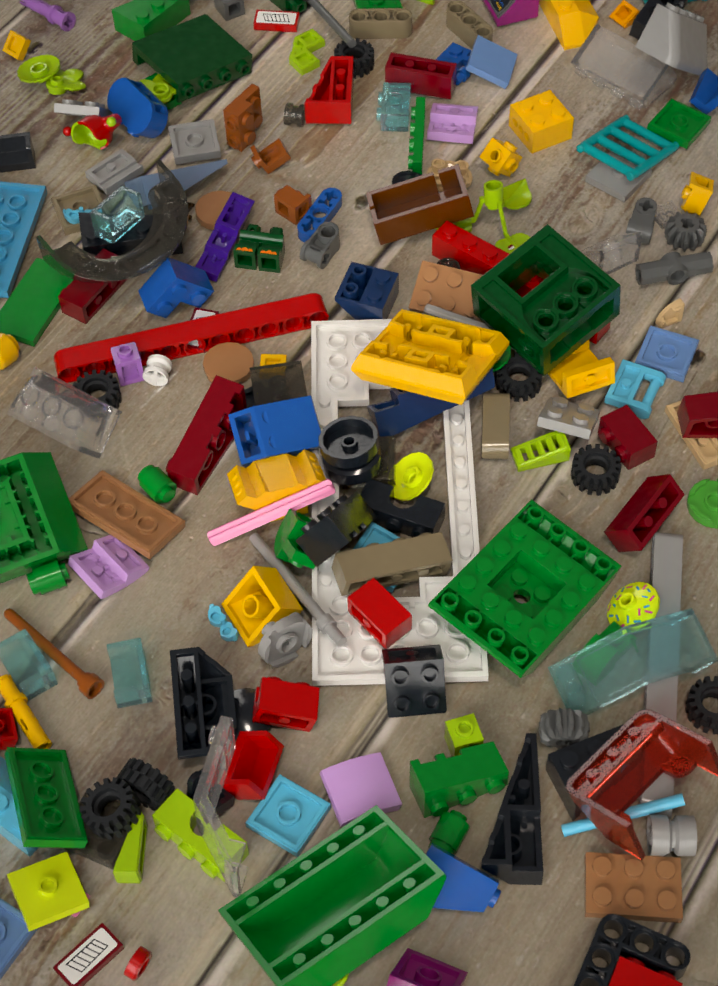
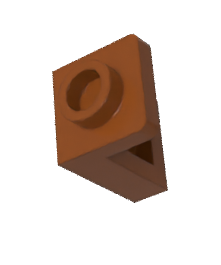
[250,138,291,174]

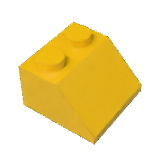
[221,566,303,647]

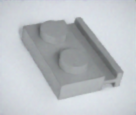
[85,149,144,196]

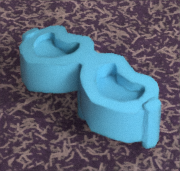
[63,207,101,224]
[208,604,239,642]

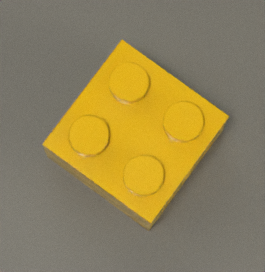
[509,90,574,154]

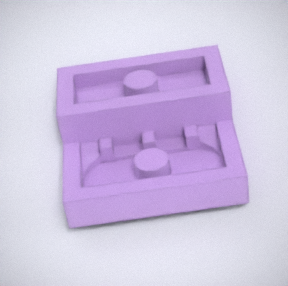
[427,103,478,144]
[68,535,149,599]
[320,752,402,827]

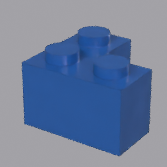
[138,257,214,318]

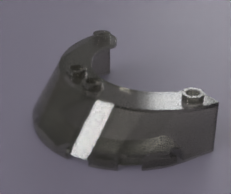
[36,160,189,283]

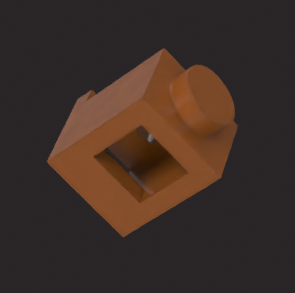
[274,185,312,225]

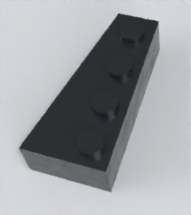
[78,212,183,265]

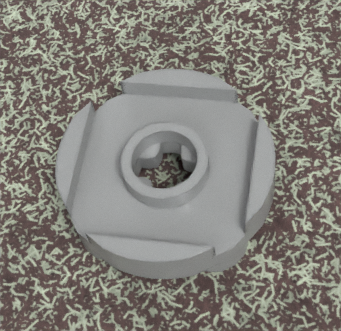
[258,612,313,667]

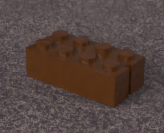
[366,164,474,245]

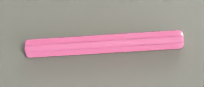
[207,479,336,546]

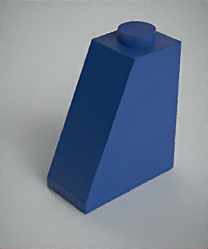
[426,843,501,912]

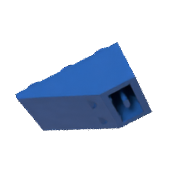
[228,395,321,468]

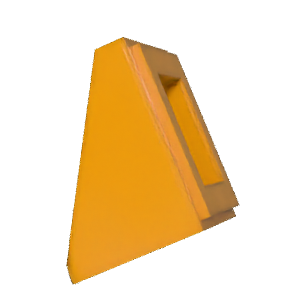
[609,0,640,29]

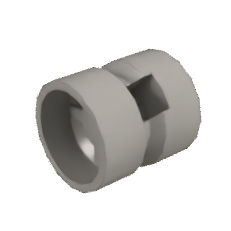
[647,815,697,856]

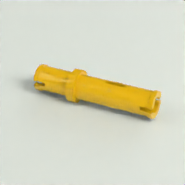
[0,674,52,749]

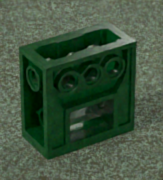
[471,224,621,376]

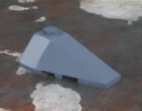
[124,159,228,210]

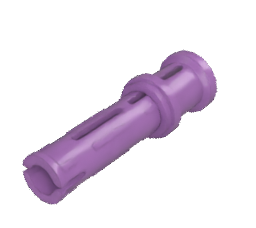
[19,0,76,32]

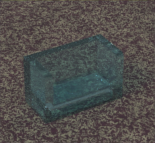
[90,185,145,243]
[0,628,58,701]
[106,637,153,709]

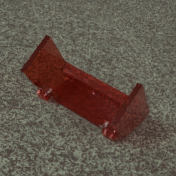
[566,710,718,860]

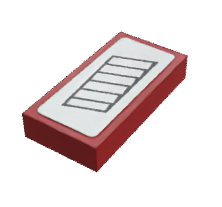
[253,10,300,32]

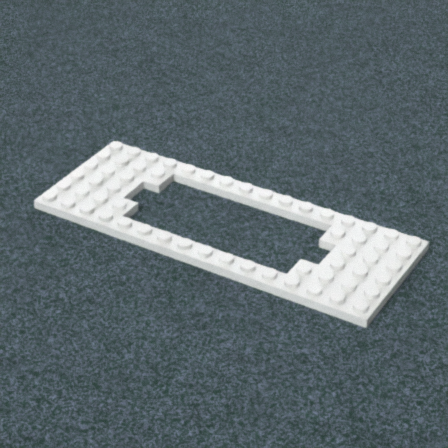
[311,319,489,686]

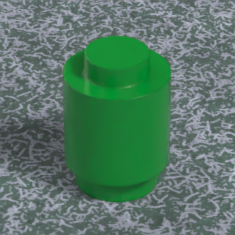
[138,465,177,504]
[26,560,71,595]
[428,810,470,854]

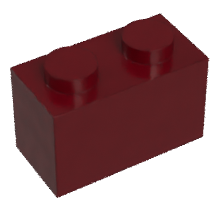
[598,405,658,470]

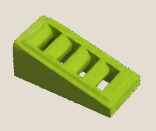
[510,431,571,472]
[113,812,148,884]

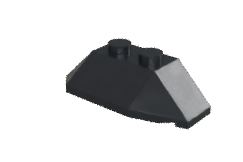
[170,647,238,760]

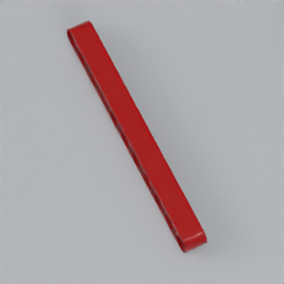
[54,293,329,383]

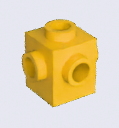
[479,137,523,177]

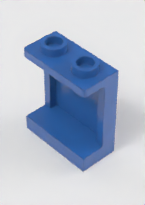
[689,68,718,114]

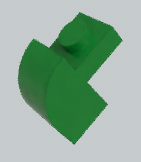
[274,509,315,569]

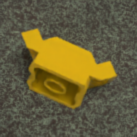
[227,449,326,522]

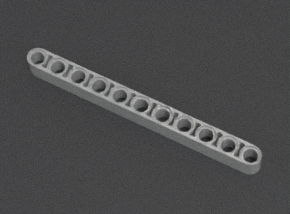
[639,532,683,819]

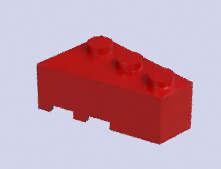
[304,56,354,124]

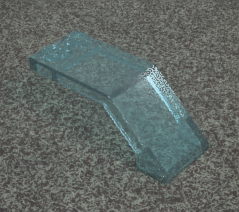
[548,608,718,715]

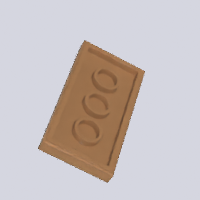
[68,470,185,559]

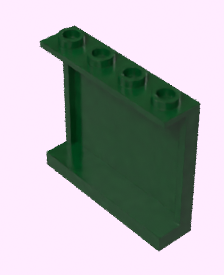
[132,14,252,103]

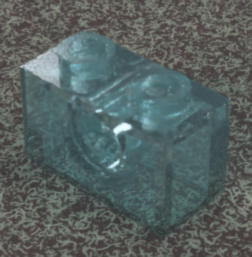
[376,82,411,132]

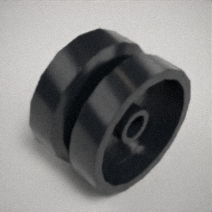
[319,416,383,485]

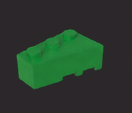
[111,0,191,41]
[410,741,509,818]

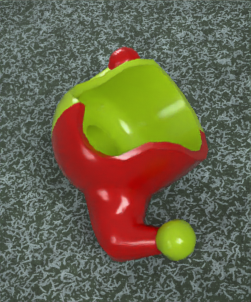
[63,113,122,150]

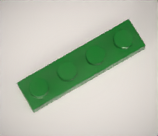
[408,97,425,175]

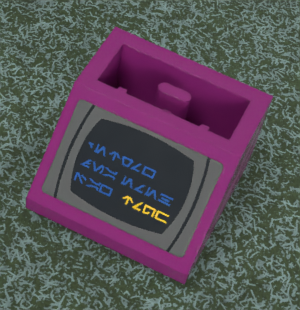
[482,0,539,27]

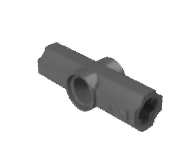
[635,251,714,285]

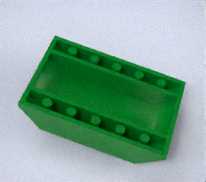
[218,805,446,986]

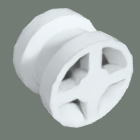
[143,354,173,386]

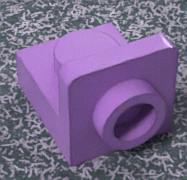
[111,342,145,387]

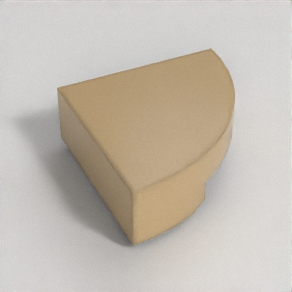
[655,298,685,328]

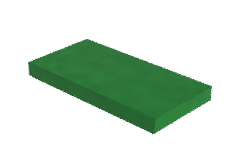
[0,258,80,347]
[4,747,88,848]

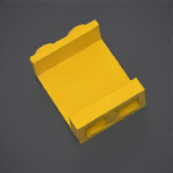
[548,340,615,399]

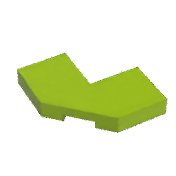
[289,28,325,76]

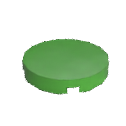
[687,479,718,529]

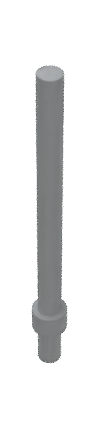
[249,533,347,647]

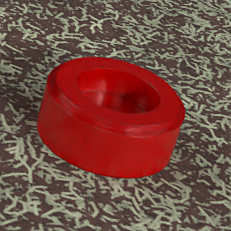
[124,946,152,981]

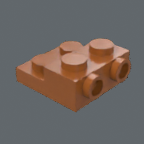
[223,84,263,152]

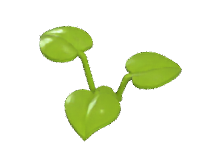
[435,178,532,254]

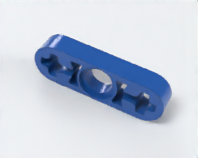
[297,188,342,242]

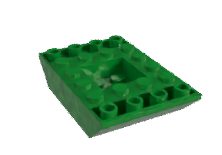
[0,452,88,584]
[428,499,622,678]

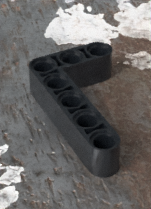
[574,914,691,986]

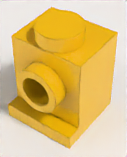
[681,172,714,215]

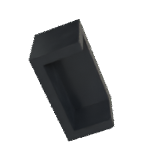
[0,132,36,173]

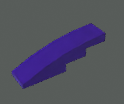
[195,192,255,283]

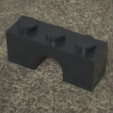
[360,479,445,538]

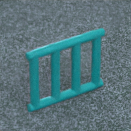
[576,115,679,181]

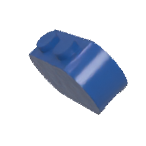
[107,78,168,138]

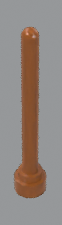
[4,608,104,699]

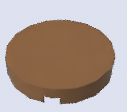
[195,191,232,230]
[203,342,254,383]

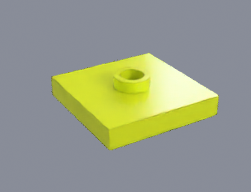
[7,851,90,931]

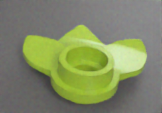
[46,69,86,95]
[140,74,176,104]

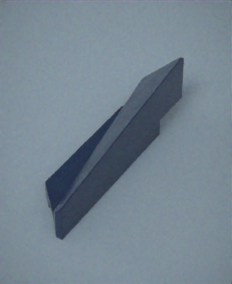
[367,369,495,440]

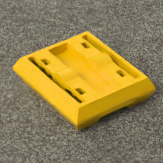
[351,309,509,405]

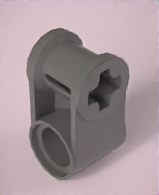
[625,197,657,245]
[299,222,340,269]

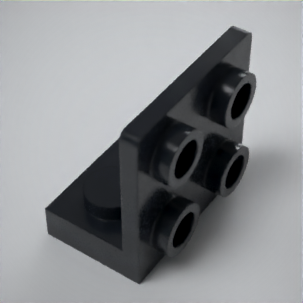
[382,644,447,718]

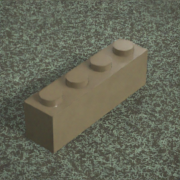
[331,532,453,596]

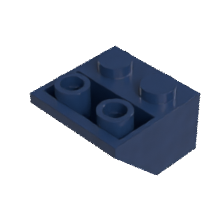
[335,261,399,320]

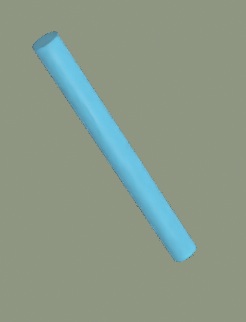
[561,793,685,837]

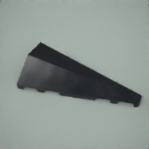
[481,733,543,885]

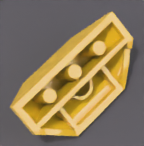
[539,0,599,50]

